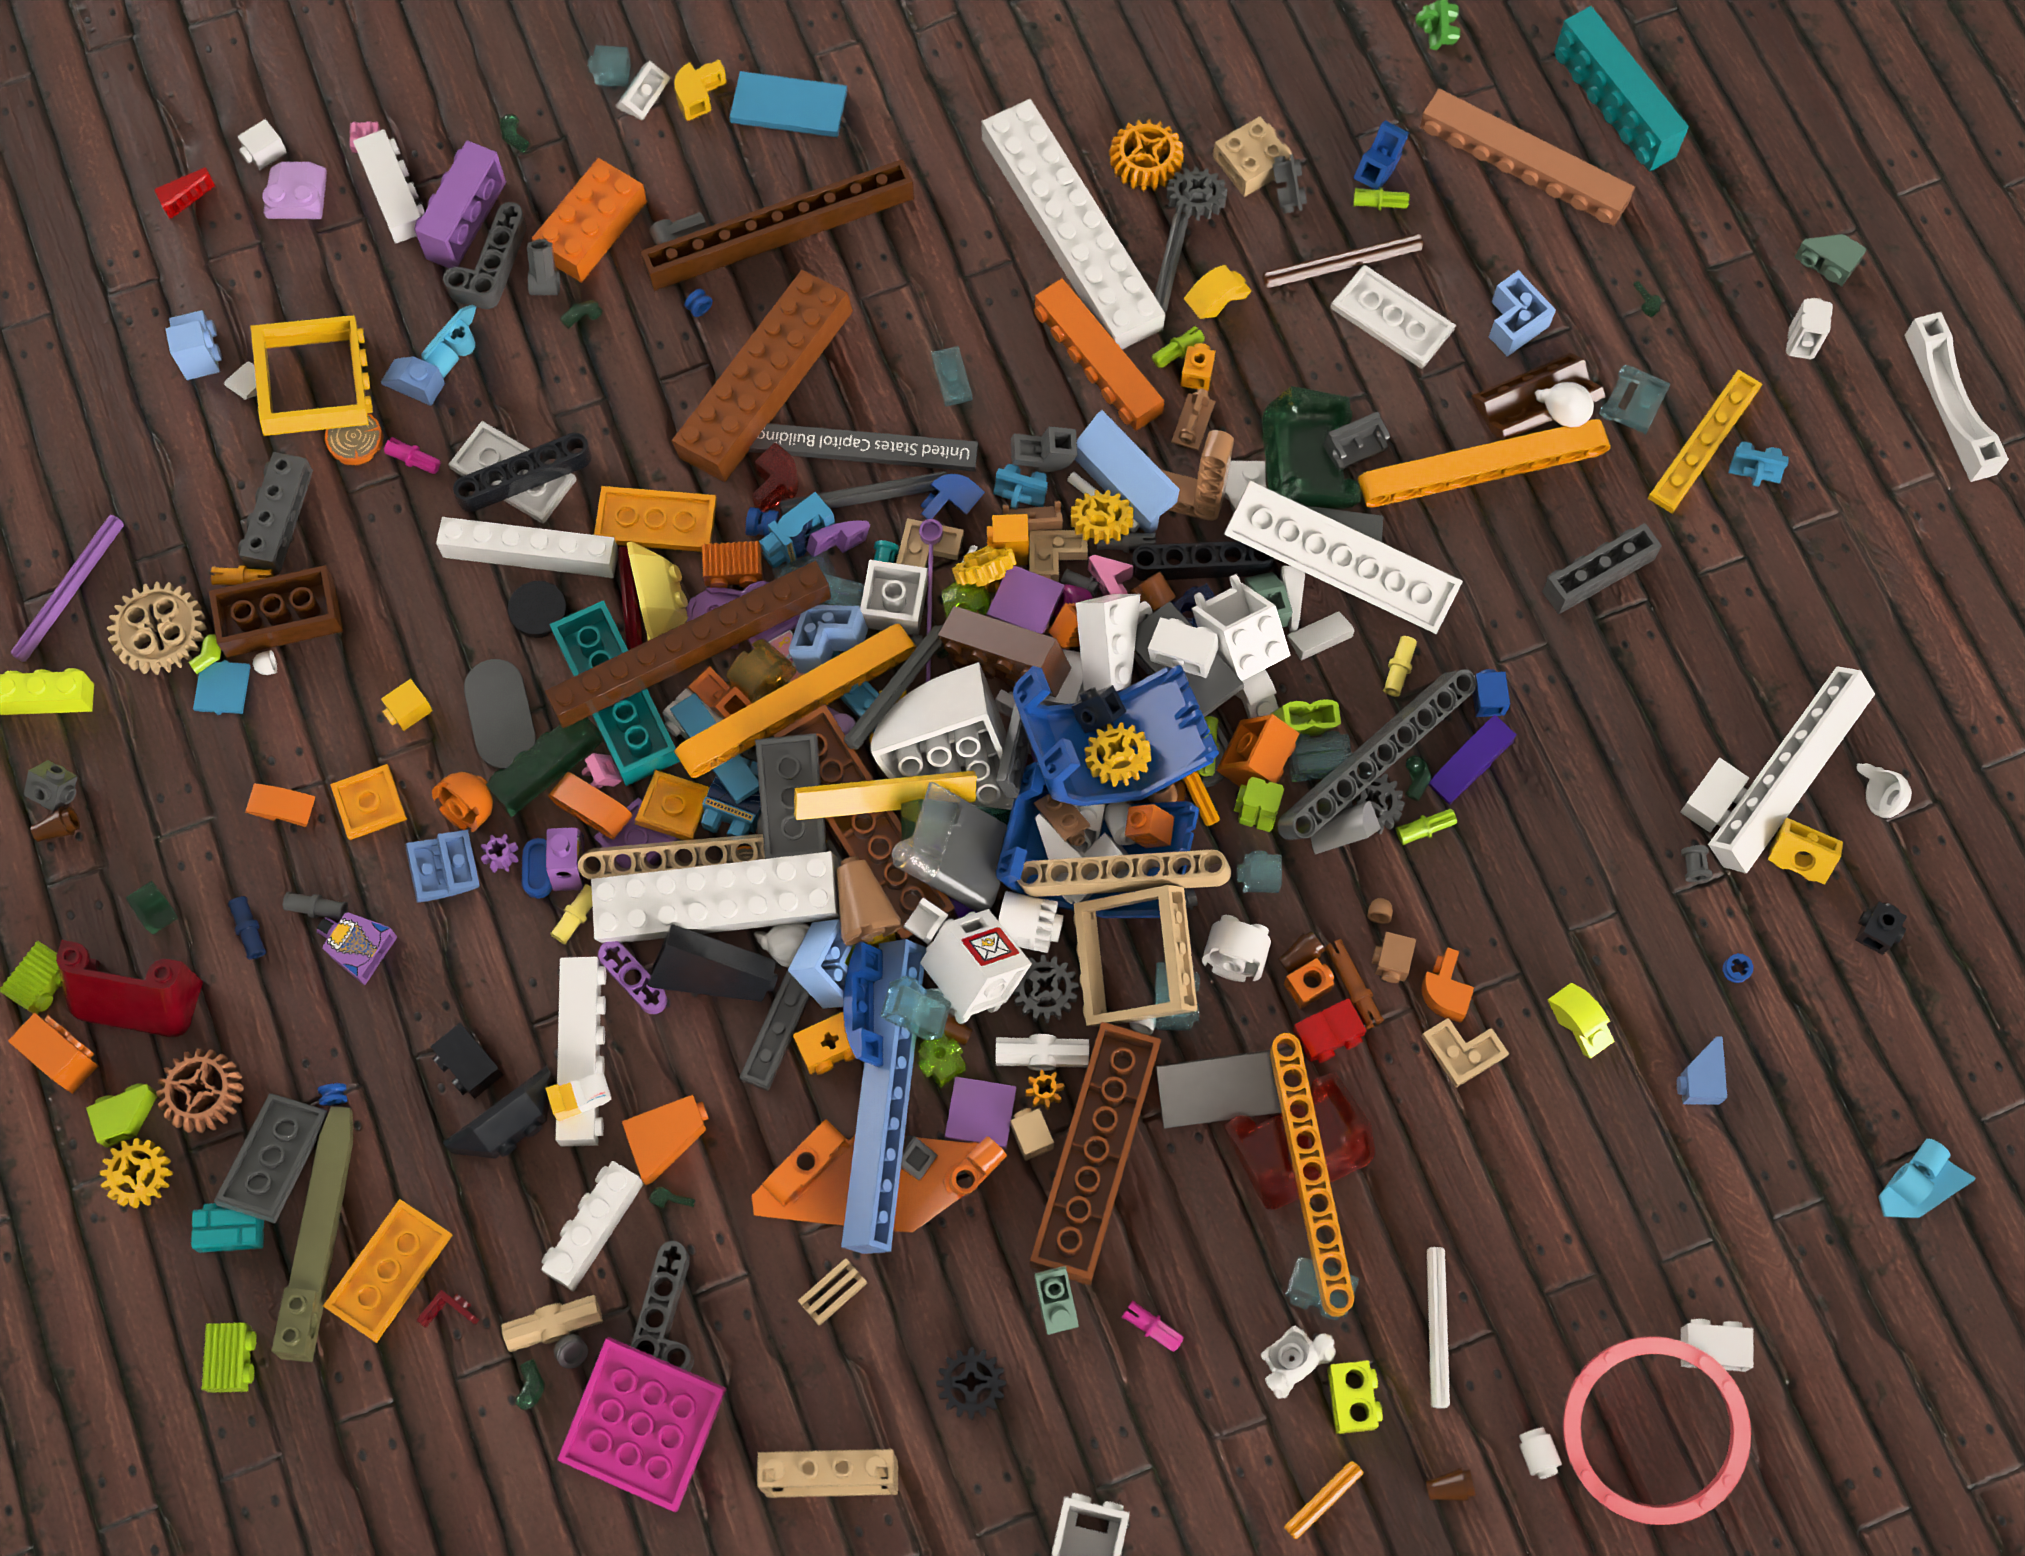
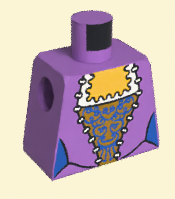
[546,828,584,891]
[317,913,397,985]

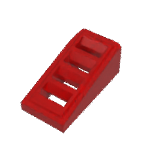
[154,167,215,219]

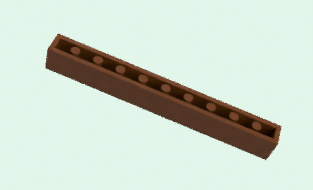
[640,159,914,291]
[545,560,831,728]

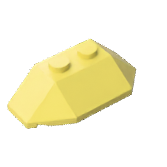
[626,541,688,641]

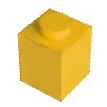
[381,679,433,731]

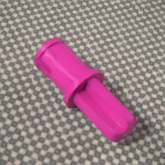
[384,437,441,474]
[1122,1300,1183,1352]

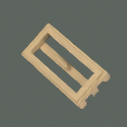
[798,1258,867,1326]

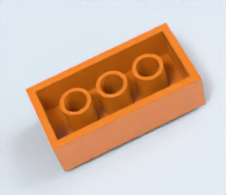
[531,157,647,283]

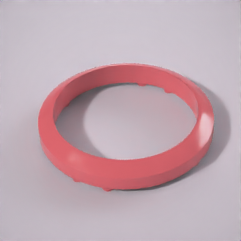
[1563,1336,1751,1525]

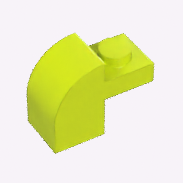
[1548,983,1615,1059]

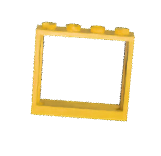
[251,315,373,436]

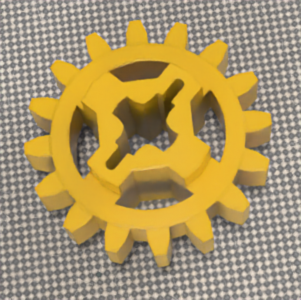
[1071,490,1133,544]
[952,546,1017,587]
[1085,722,1152,787]
[99,1138,172,1208]

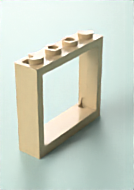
[1073,885,1198,1027]
[758,1449,898,1498]

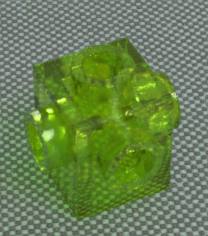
[917,1033,966,1088]

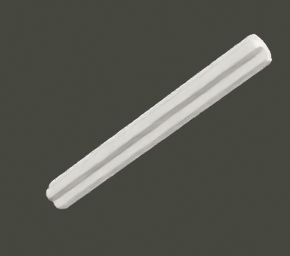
[1427,1247,1450,1408]

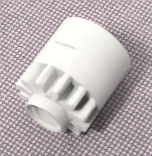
[999,891,1064,953]

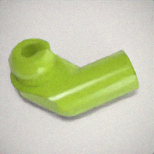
[188,634,221,674]

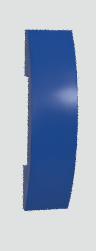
[843,941,883,1067]

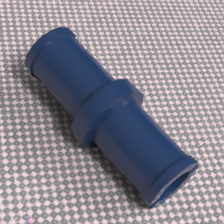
[227,896,267,960]

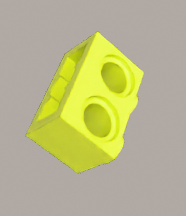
[1327,1361,1382,1434]

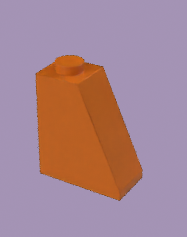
[622,1095,709,1185]

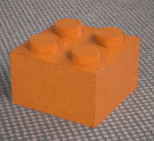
[1216,714,1300,787]
[8,1013,99,1094]

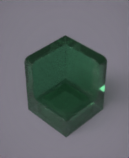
[125,881,178,935]

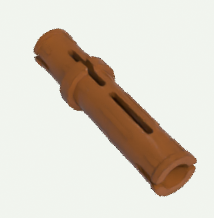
[1324,939,1384,1029]

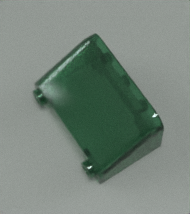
[1262,386,1361,509]

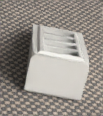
[1280,566,1305,632]

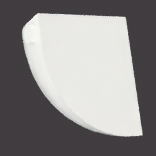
[871,662,1014,815]

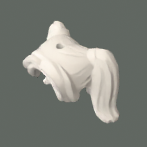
[1261,1326,1336,1399]

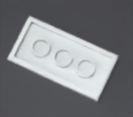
[1331,265,1456,369]
[448,421,577,524]

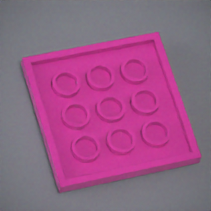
[558,1337,727,1512]

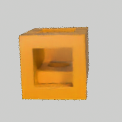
[1181,343,1216,391]

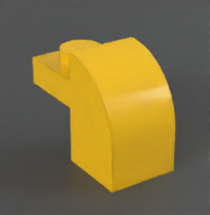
[674,60,727,121]
[1183,265,1251,319]

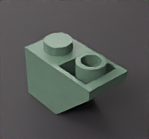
[1794,234,1867,286]
[1244,572,1293,627]
[1034,1266,1079,1334]

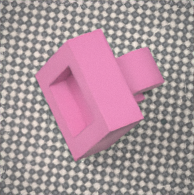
[350,122,380,153]
[581,753,623,789]

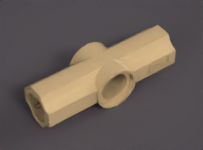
[501,1295,603,1352]

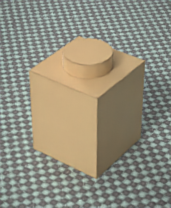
[1010,1108,1054,1161]

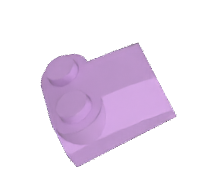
[262,162,327,219]

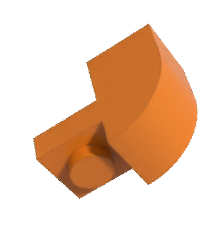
[687,666,752,719]
[1421,947,1474,1023]

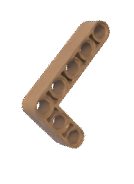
[1160,430,1234,521]

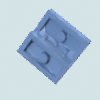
[406,830,480,903]

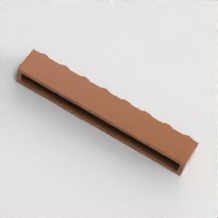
[1420,89,1635,226]

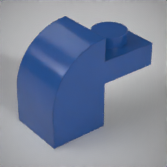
[1354,120,1409,190]
[920,474,985,520]

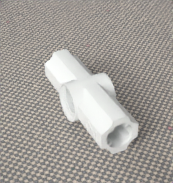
[996,1034,1089,1071]

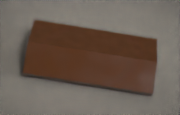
[1472,353,1605,440]

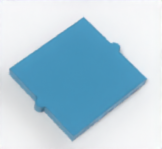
[193,660,251,715]

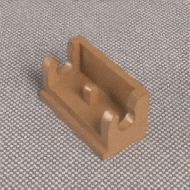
[1002,501,1063,537]

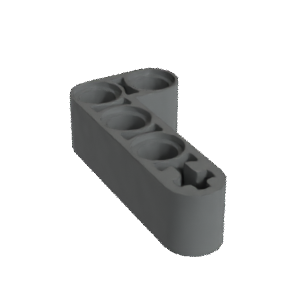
[443,202,527,309]
[631,1241,694,1372]

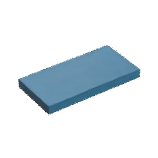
[730,71,847,137]

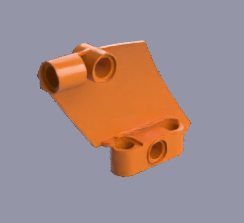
[752,1119,1007,1233]

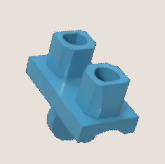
[1729,441,1789,487]
[993,464,1048,510]

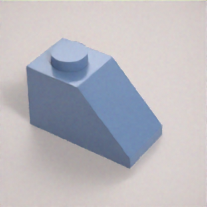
[381,356,445,406]
[1677,1037,1727,1105]

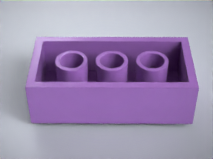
[415,141,506,268]

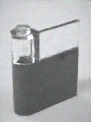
[892,781,1007,913]

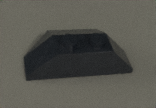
[443,1066,554,1159]

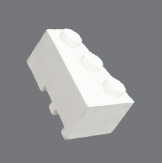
[1076,594,1141,692]

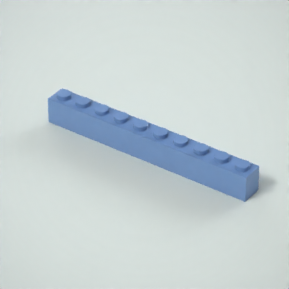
[841,939,926,1254]

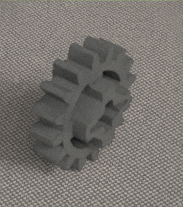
[1166,167,1227,221]
[1343,773,1405,834]
[1012,955,1079,1023]

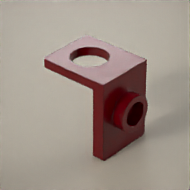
[416,1290,479,1328]

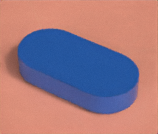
[522,838,553,899]

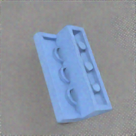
[1075,410,1180,533]

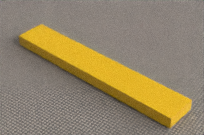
[1648,369,1762,513]
[794,771,977,820]

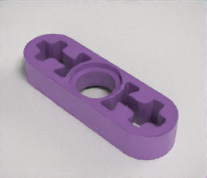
[598,941,667,1014]

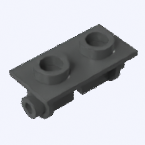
[1272,154,1307,214]

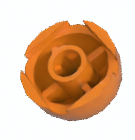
[432,772,493,832]

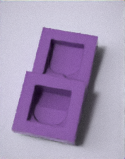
[806,521,870,558]

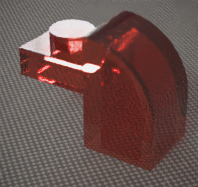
[752,442,799,512]

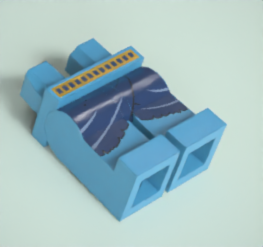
[759,492,835,569]
[701,757,761,837]

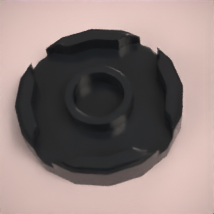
[508,581,567,638]

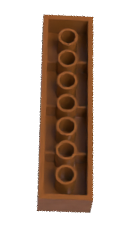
[672,270,853,482]
[773,704,955,940]
[1030,1022,1161,1286]

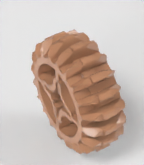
[156,1049,244,1133]

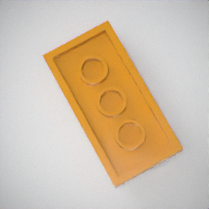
[594,486,717,552]
[323,1199,453,1343]

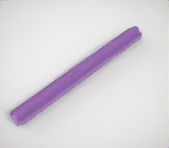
[11,515,124,662]

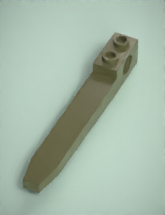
[272,1106,353,1362]

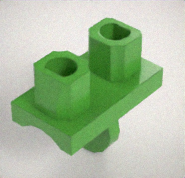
[1416,0,1460,50]

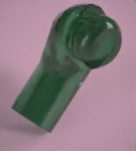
[500,114,529,152]
[559,300,603,328]
[1406,755,1431,801]
[515,1359,545,1410]

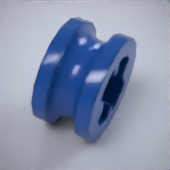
[684,289,713,317]
[1722,953,1753,983]
[318,1083,348,1106]

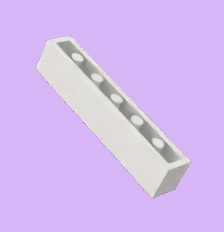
[436,517,618,578]
[556,957,606,1147]

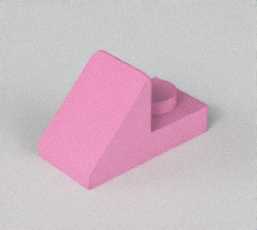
[1088,555,1134,596]

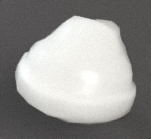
[1535,382,1594,427]
[1857,763,1912,818]
[754,923,809,968]

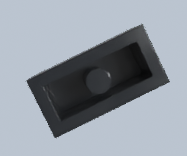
[430,1023,503,1099]

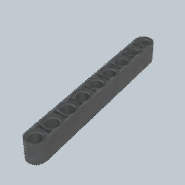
[1277,669,1477,840]

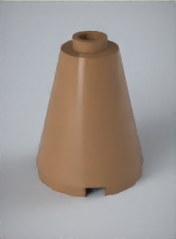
[836,856,902,946]

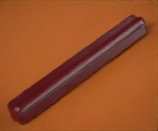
[618,547,643,650]

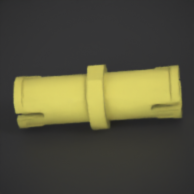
[1383,636,1417,697]
[551,884,593,945]

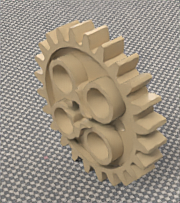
[107,582,207,675]

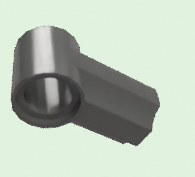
[649,212,707,245]
[527,239,560,295]

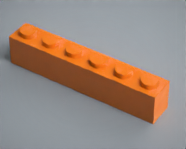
[1034,278,1164,431]

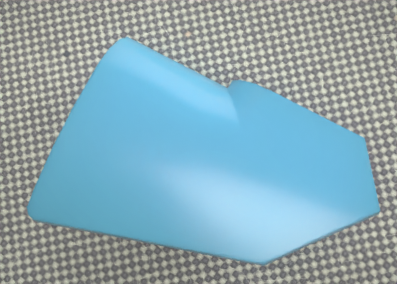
[421,305,476,378]
[1879,1139,1975,1218]

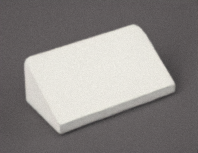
[616,60,671,120]
[1287,612,1355,661]

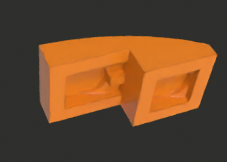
[245,783,315,827]

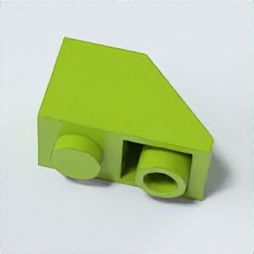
[86,1083,157,1148]

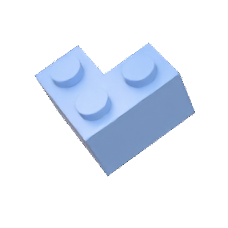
[1489,270,1556,357]
[165,310,222,380]
[789,605,868,673]
[788,919,853,1009]

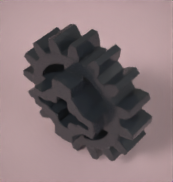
[936,1347,1006,1420]

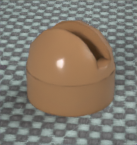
[1367,898,1393,924]

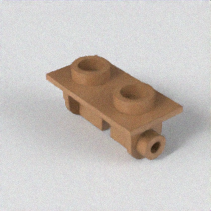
[1171,389,1216,451]
[1034,794,1090,846]

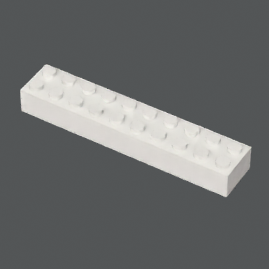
[982,99,1165,350]

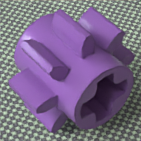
[481,834,519,873]

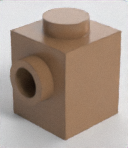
[1372,932,1416,983]

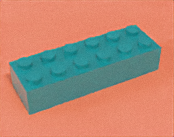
[1554,6,1689,172]
[549,600,680,786]

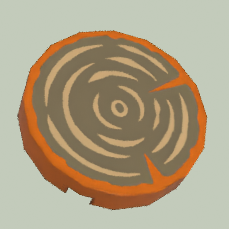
[324,413,384,465]

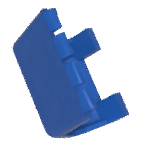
[1013,665,1219,807]
[996,762,1199,919]

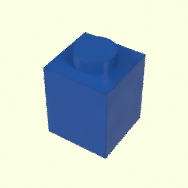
[1472,669,1510,717]

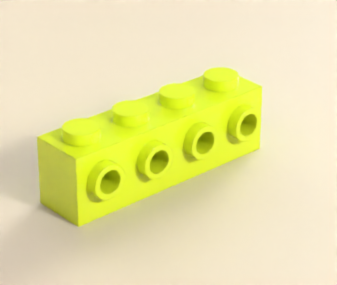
[0,668,94,715]

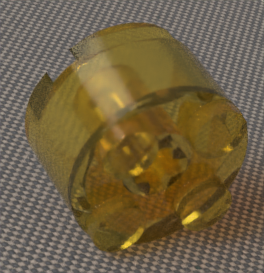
[726,639,797,703]

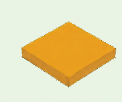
[330,764,407,840]
[635,770,710,840]

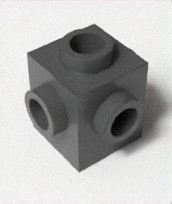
[24,760,77,811]

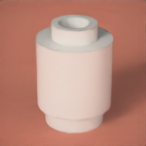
[1104,802,1135,845]
[1520,1427,1562,1479]

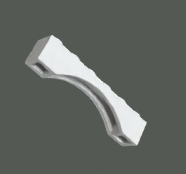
[1904,312,2009,482]

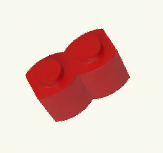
[1293,998,1367,1063]

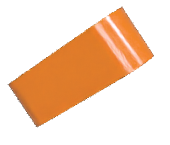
[548,772,633,840]

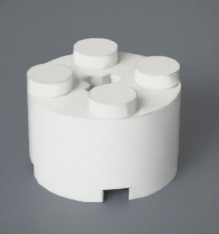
[1202,915,1271,982]

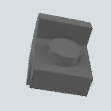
[1011,426,1077,473]

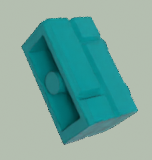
[191,1203,264,1253]

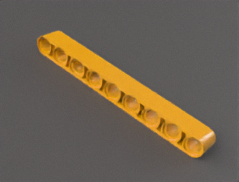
[1358,419,1611,507]
[674,624,917,778]
[1270,1033,1354,1317]

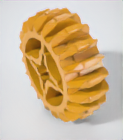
[1109,118,1184,192]

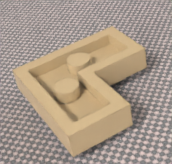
[896,518,964,568]
[1029,530,1088,582]
[1421,1018,1509,1088]

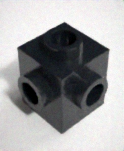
[1072,685,1127,733]
[1855,902,1907,955]

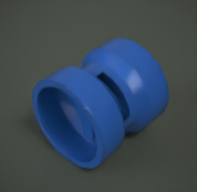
[745,507,780,537]

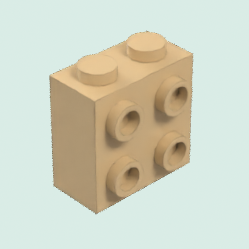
[1213,116,1292,197]

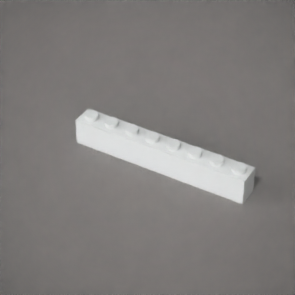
[1708,666,1875,873]

